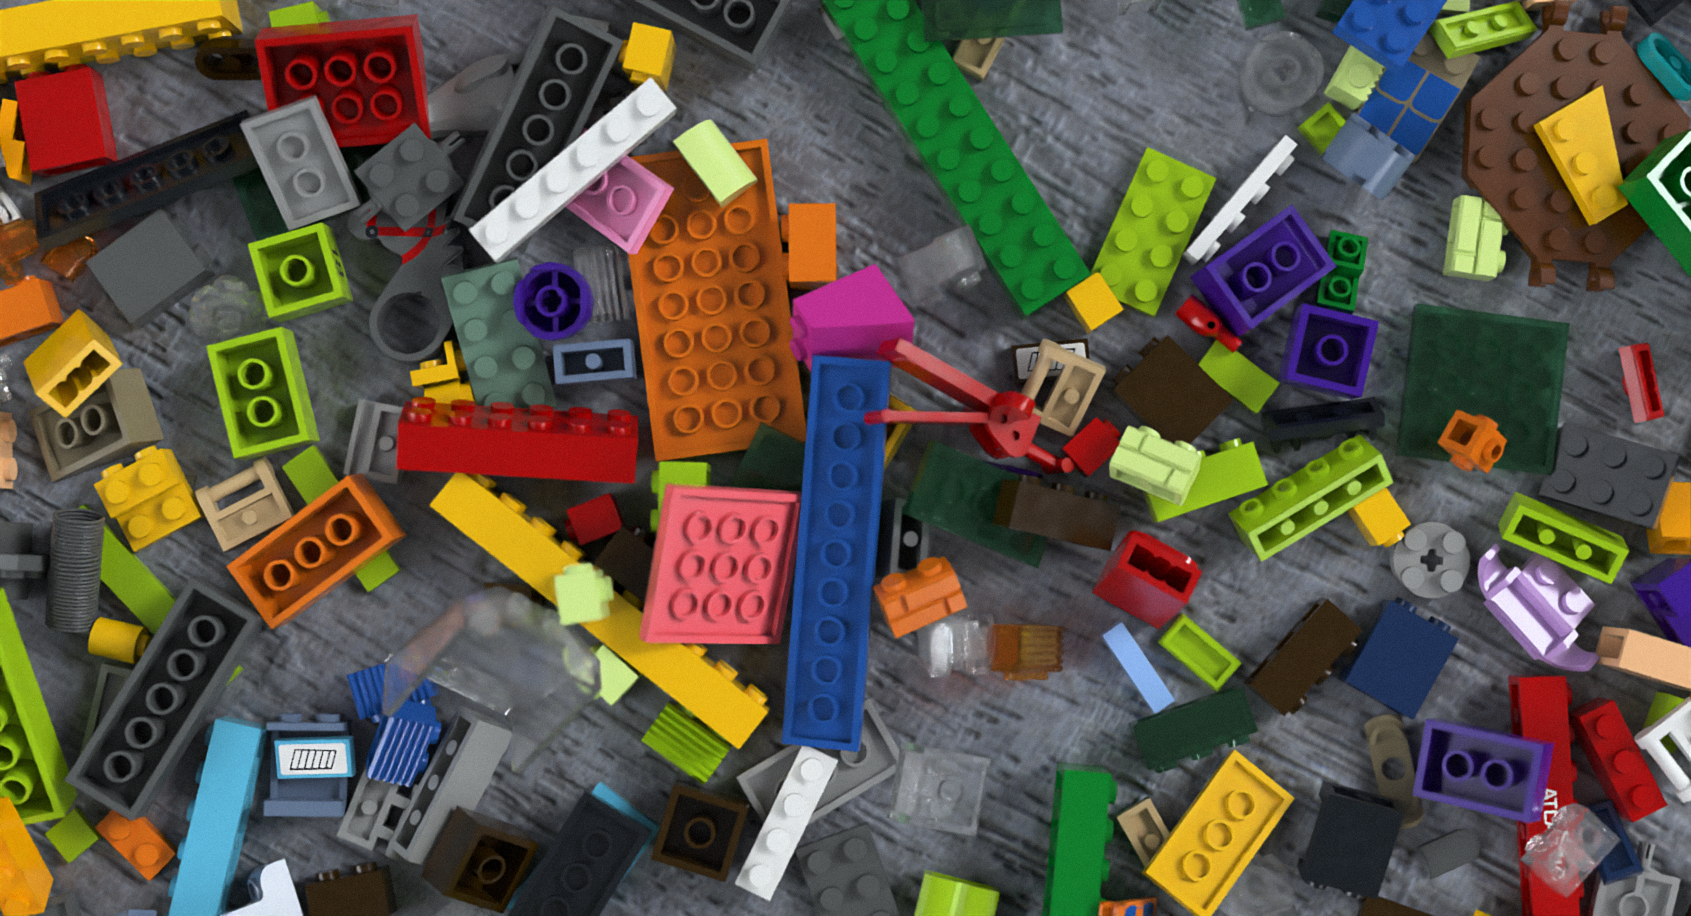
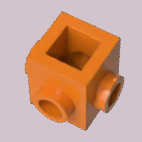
[1437,409,1507,474]

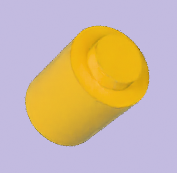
[88,617,153,664]

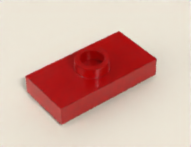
[1618,342,1664,423]

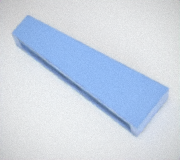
[1099,621,1175,714]

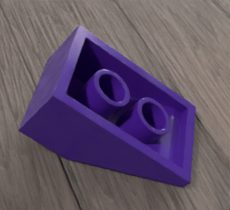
[1190,204,1337,337]

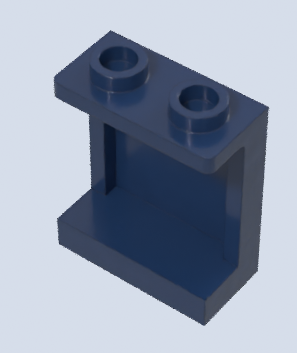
[1337,597,1459,720]

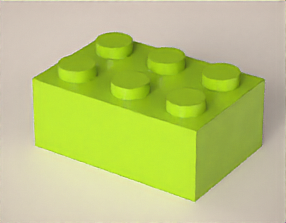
[206,327,320,460]

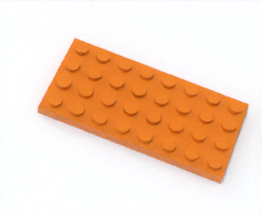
[628,139,807,462]

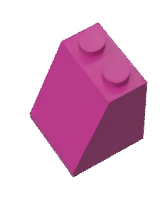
[790,264,915,372]

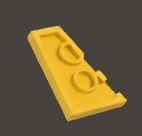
[1533,85,1628,226]

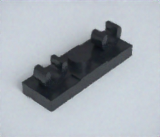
[1261,397,1385,454]

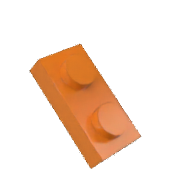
[95,809,178,882]

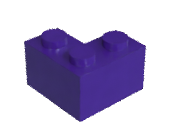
[1630,558,1691,647]

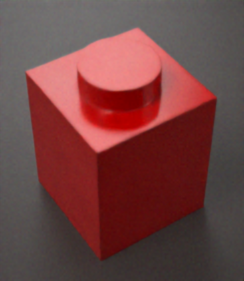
[1059,417,1121,478]
[564,493,626,546]

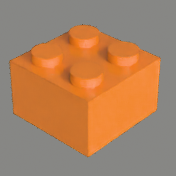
[781,203,836,291]

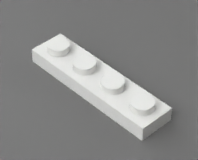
[1182,135,1298,266]
[735,746,838,901]

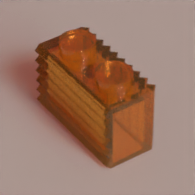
[990,624,1065,681]

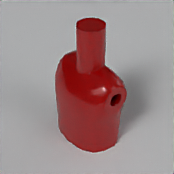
[1174,294,1243,354]

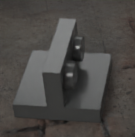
[0,522,62,600]

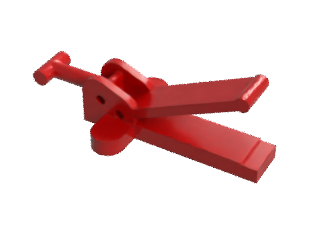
[864,338,1075,474]

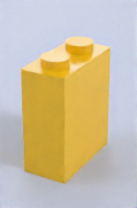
[23,309,123,419]

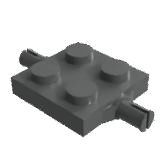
[353,122,467,232]

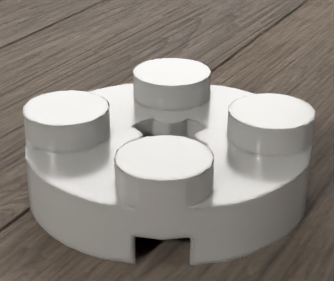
[1390,522,1470,599]

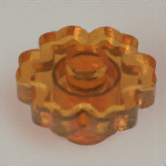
[0,217,41,286]

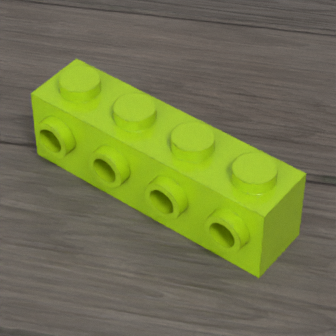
[1228,434,1394,562]

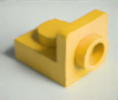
[410,340,467,389]

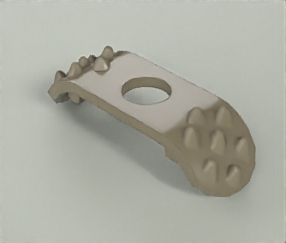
[1364,714,1424,829]

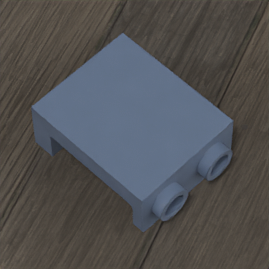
[264,713,352,817]

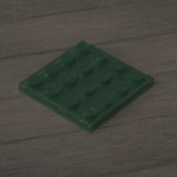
[1395,303,1570,475]

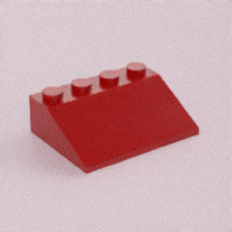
[254,14,431,148]

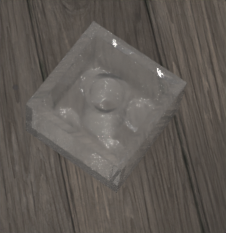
[887,741,991,836]

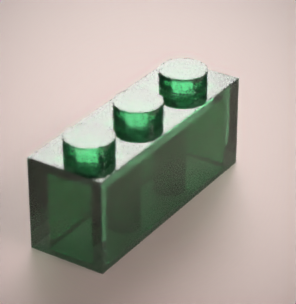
[1128,685,1258,773]

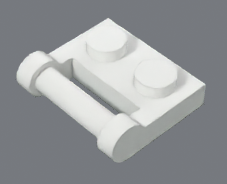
[1634,697,1691,803]

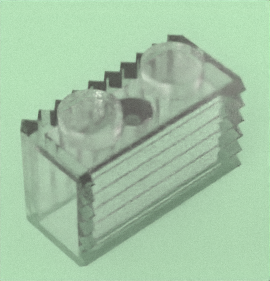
[572,243,636,328]

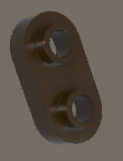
[195,39,262,80]

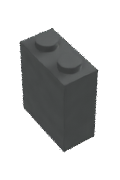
[86,208,216,328]

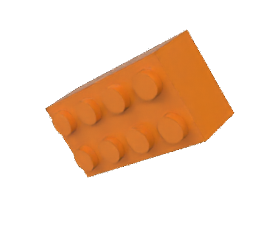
[226,473,407,630]

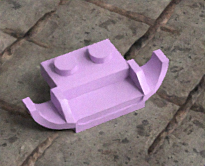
[1478,543,1600,672]

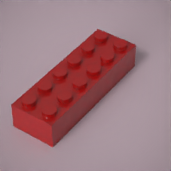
[396,397,638,484]

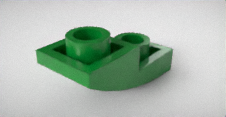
[1314,229,1368,315]

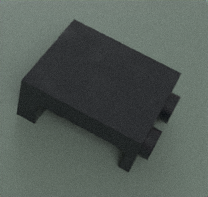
[1297,781,1405,899]

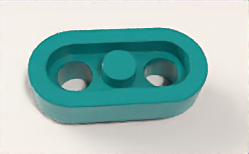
[1637,32,1691,101]

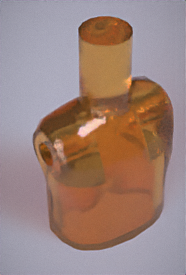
[40,232,98,283]

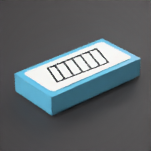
[274,736,357,779]

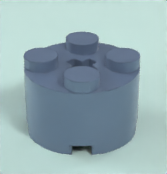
[1321,112,1416,201]

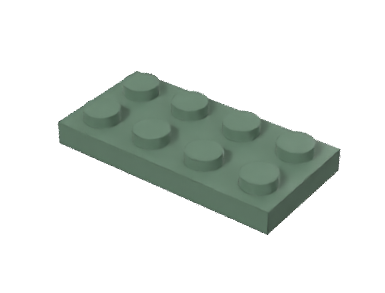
[441,257,557,409]

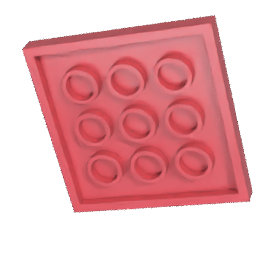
[639,483,802,644]

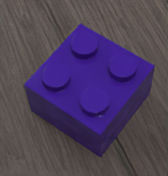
[1278,303,1379,400]

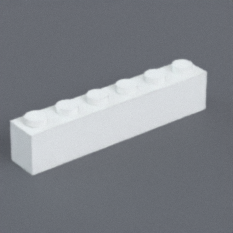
[469,78,676,264]

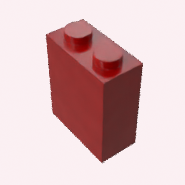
[14,64,118,178]

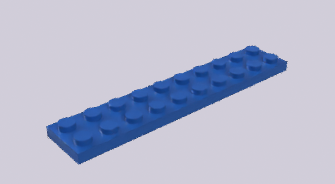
[782,355,892,752]

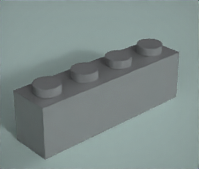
[388,706,514,866]

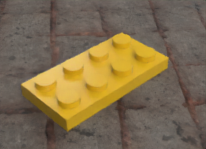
[1142,749,1295,916]

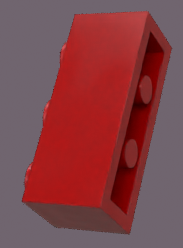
[1568,697,1667,823]

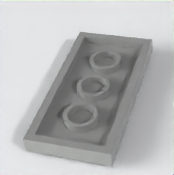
[736,698,908,825]

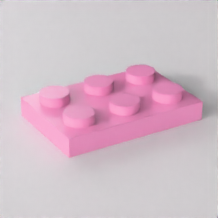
[566,127,674,255]

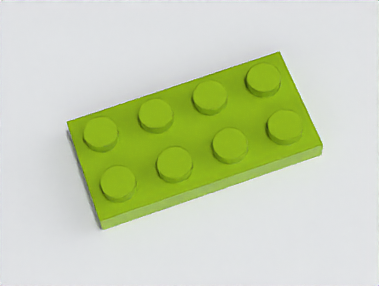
[1089,147,1217,318]

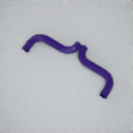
[971,460,1043,480]

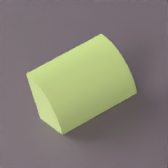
[673,119,758,208]

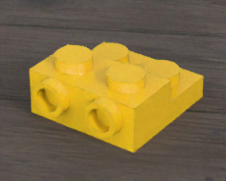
[93,445,206,552]

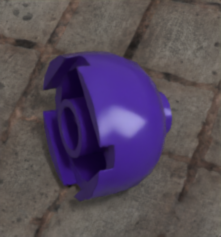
[513,262,594,341]

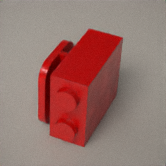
[1092,530,1202,629]

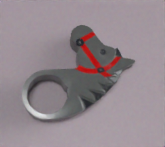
[347,193,467,365]

